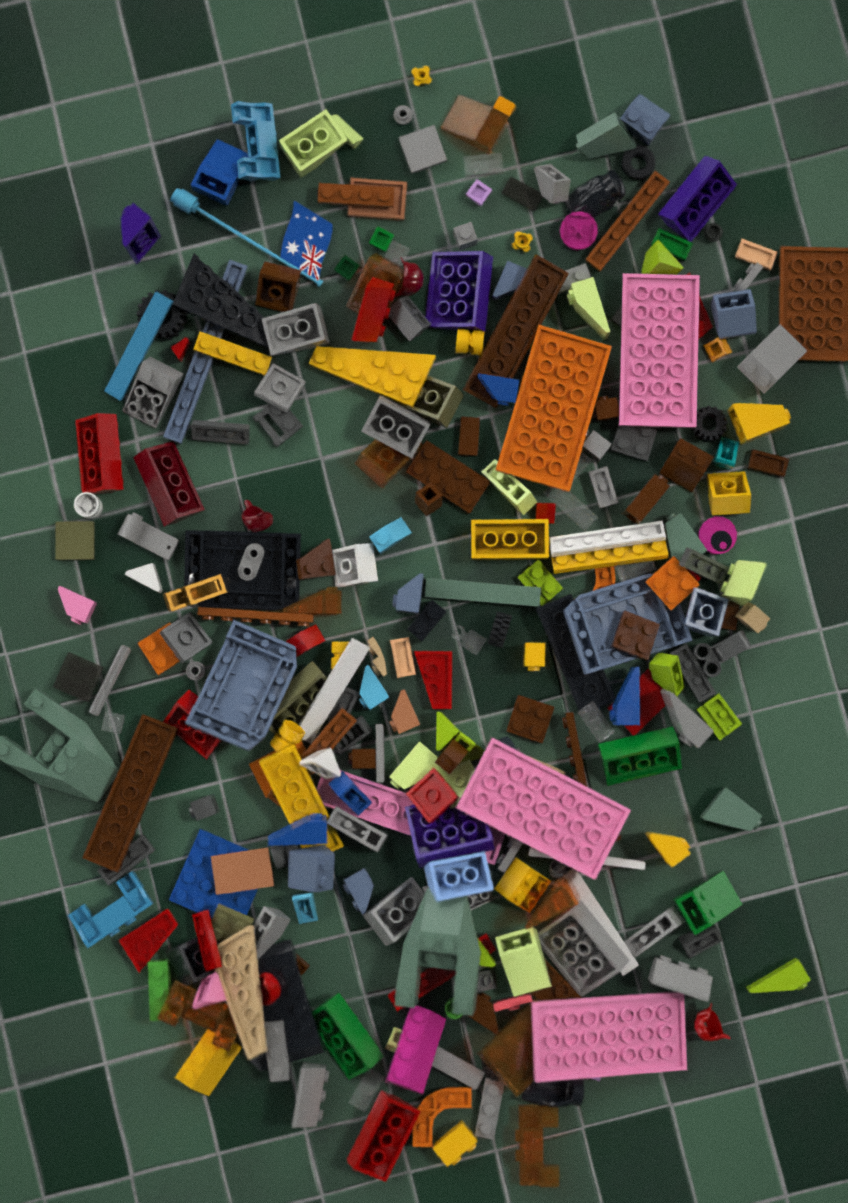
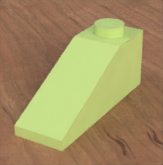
[481,459,537,515]

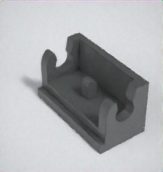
[389,296,431,341]

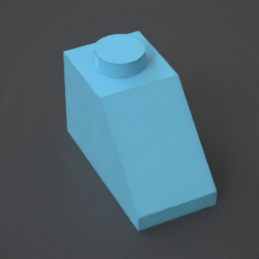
[369,517,412,554]
[359,665,390,710]

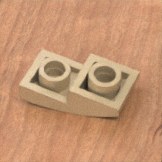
[367,637,387,677]

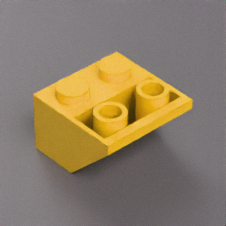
[494,857,551,913]

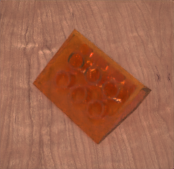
[477,998,539,1097]

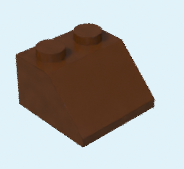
[255,261,301,312]
[659,438,714,492]

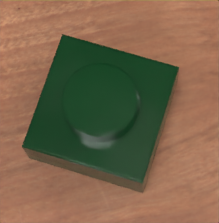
[334,255,360,282]

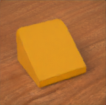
[493,96,516,117]
[703,338,732,362]

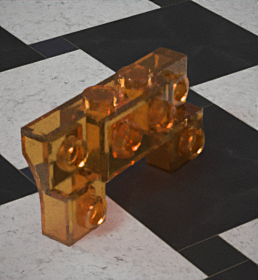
[157,980,238,1051]
[515,1104,559,1187]

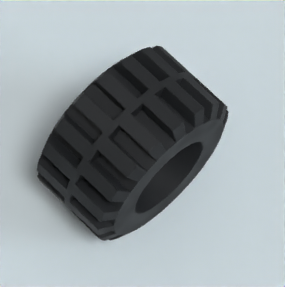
[137,290,187,341]

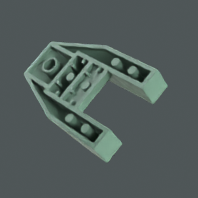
[0,688,119,803]
[395,887,481,1016]

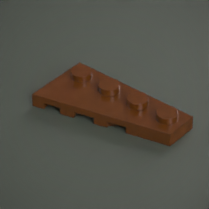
[530,958,582,1001]

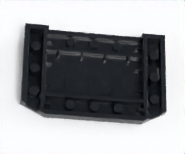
[184,530,301,610]
[243,939,326,1071]

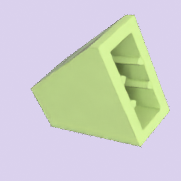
[390,741,444,790]

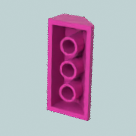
[385,1006,446,1094]

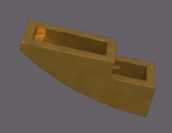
[163,574,227,612]

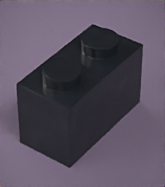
[407,600,447,642]

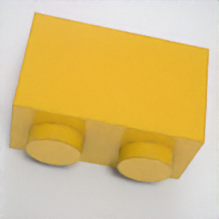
[523,643,545,671]
[432,1120,478,1167]

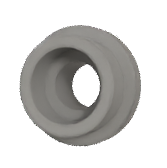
[394,105,413,125]
[186,661,205,680]

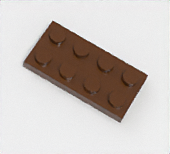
[406,440,491,514]

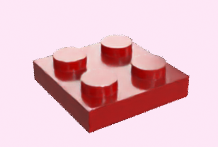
[406,768,459,823]

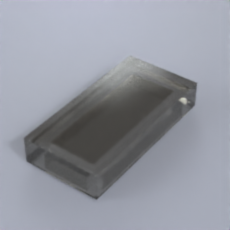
[501,176,543,212]

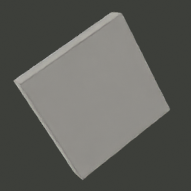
[399,125,447,174]
[254,363,306,413]

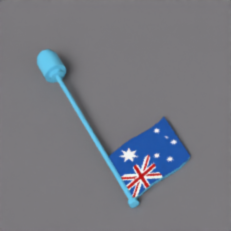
[170,188,332,288]

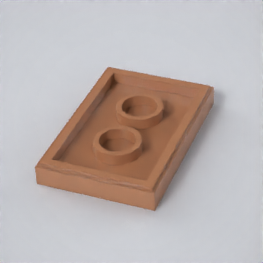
[348,178,407,221]
[211,847,274,895]

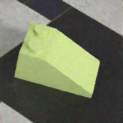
[279,109,348,178]
[567,277,610,340]
[720,560,767,606]

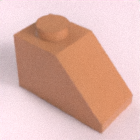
[390,689,420,734]

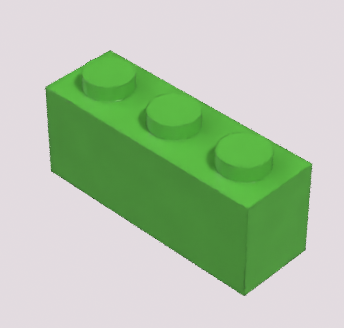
[148,959,172,1021]

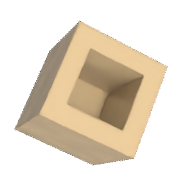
[735,602,770,634]

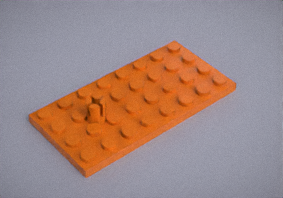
[495,325,612,492]

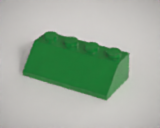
[598,726,682,786]
[312,993,384,1080]

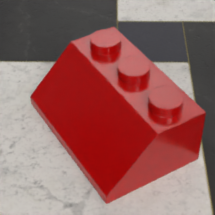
[351,277,396,342]
[163,689,222,760]

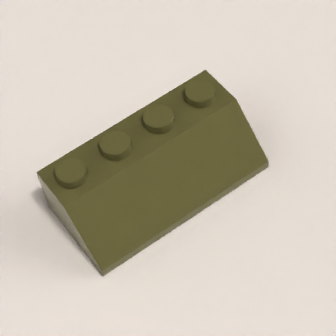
[269,661,327,735]

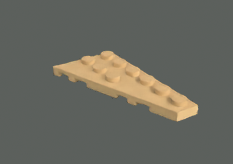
[215,925,267,1060]

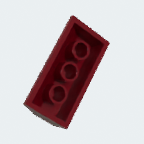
[133,441,205,527]

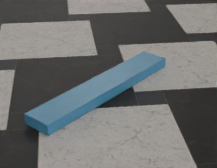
[105,292,173,401]

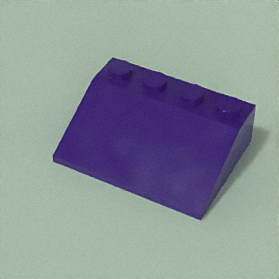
[426,251,493,332]
[405,805,495,868]

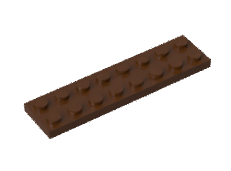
[462,254,569,408]
[82,714,179,873]

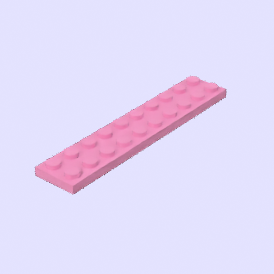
[317,770,506,865]

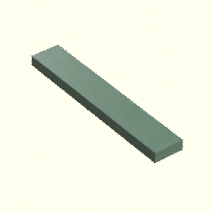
[425,578,541,607]

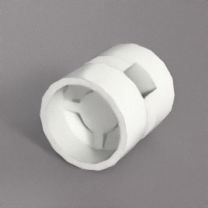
[74,492,103,519]

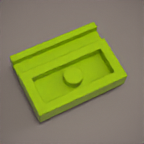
[517,559,563,606]
[696,693,742,741]

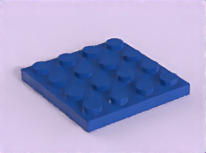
[169,829,258,919]

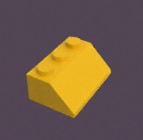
[175,1025,242,1096]

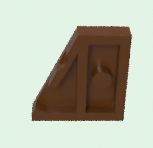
[296,539,336,580]

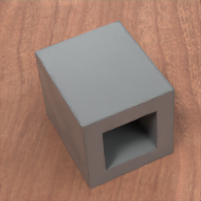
[453,222,478,251]
[582,430,612,462]

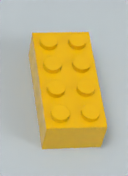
[471,519,549,560]

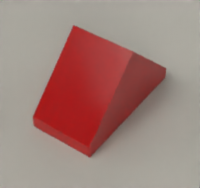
[286,624,326,658]

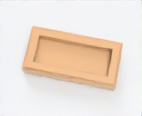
[735,239,777,271]
[390,637,416,678]

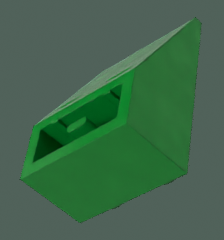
[673,871,743,935]

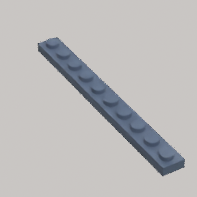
[163,260,248,444]

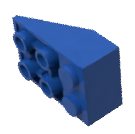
[191,139,248,206]

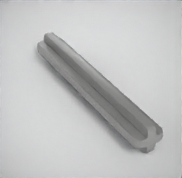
[89,645,131,716]

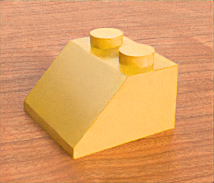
[707,471,751,515]
[645,832,691,867]

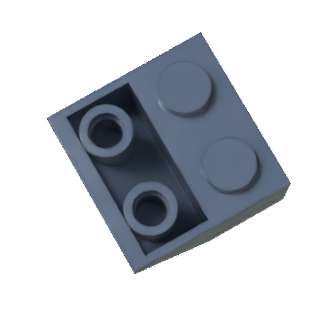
[710,289,757,339]

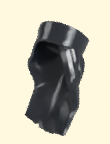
[564,170,626,218]
[521,1066,585,1108]

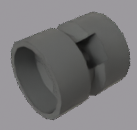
[270,845,301,869]

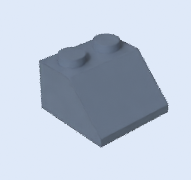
[620,94,671,146]
[392,574,424,615]
[684,588,729,636]
[288,845,335,893]

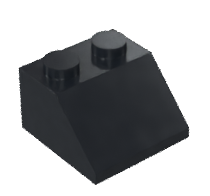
[166,937,215,988]

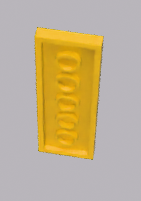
[549,540,668,574]
[259,744,344,852]

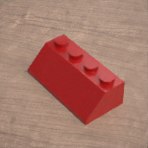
[75,413,123,494]
[346,1090,421,1182]

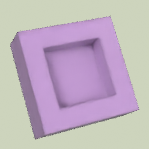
[466,179,492,206]

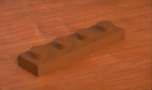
[318,183,395,208]

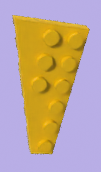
[309,346,436,408]

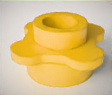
[412,66,432,86]
[512,231,533,252]

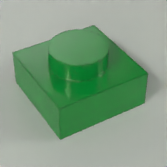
[369,226,395,253]

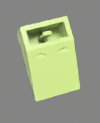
[495,927,551,997]

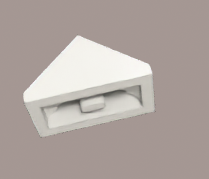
[125,563,163,593]
[299,748,341,779]

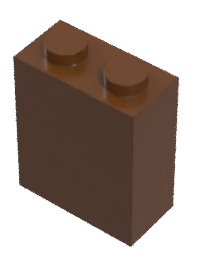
[622,474,670,525]

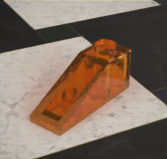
[283,587,342,615]

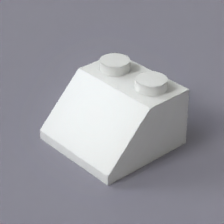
[332,543,378,588]

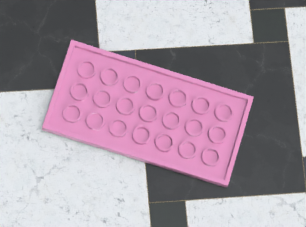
[619,273,700,428]
[456,738,631,879]
[531,991,687,1082]

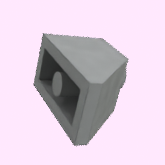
[534,164,571,204]

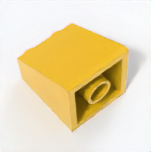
[727,403,791,445]

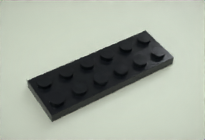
[536,594,616,715]

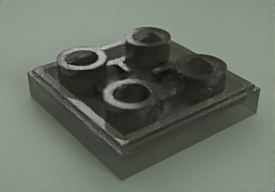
[53,652,104,702]

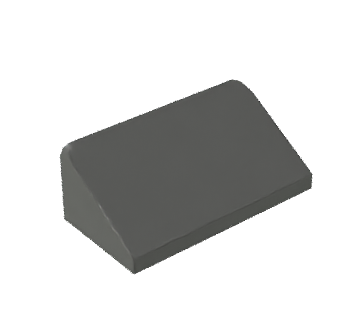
[678,924,723,959]

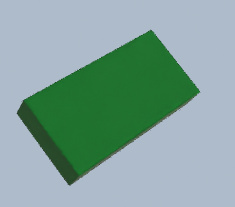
[651,228,693,262]

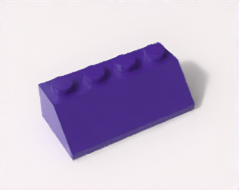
[658,156,737,242]
[121,203,161,264]

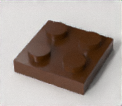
[611,611,660,661]
[506,695,554,743]

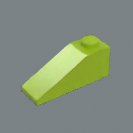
[746,958,811,993]

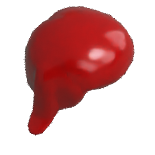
[259,972,281,1006]
[694,1002,731,1041]

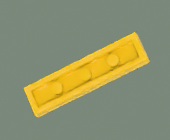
[193,331,272,376]

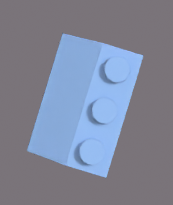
[424,852,494,902]

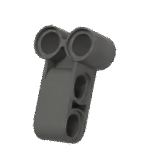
[692,630,752,678]

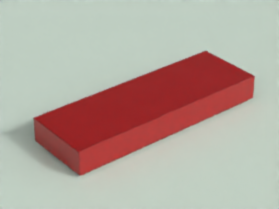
[192,910,222,972]

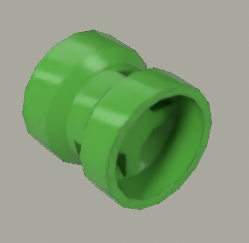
[445,997,463,1019]

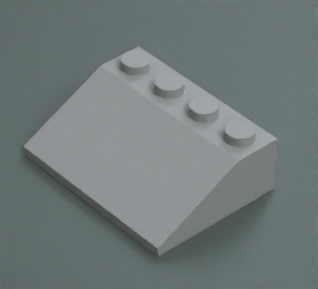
[538,899,629,997]

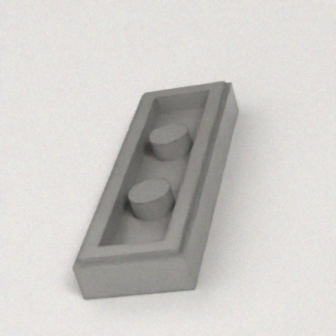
[376,724,385,782]
[432,1046,485,1090]

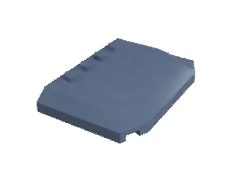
[563,573,692,675]
[185,620,297,751]

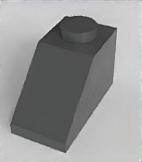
[189,794,220,821]

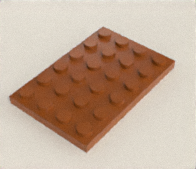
[778,246,848,362]

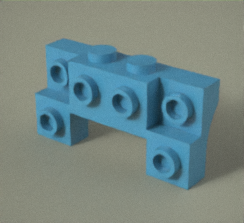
[231,101,280,181]
[67,871,154,948]

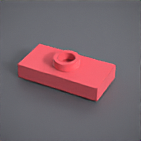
[493,993,533,1012]

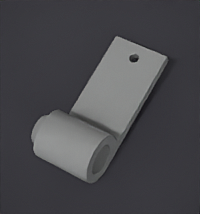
[117,512,180,560]

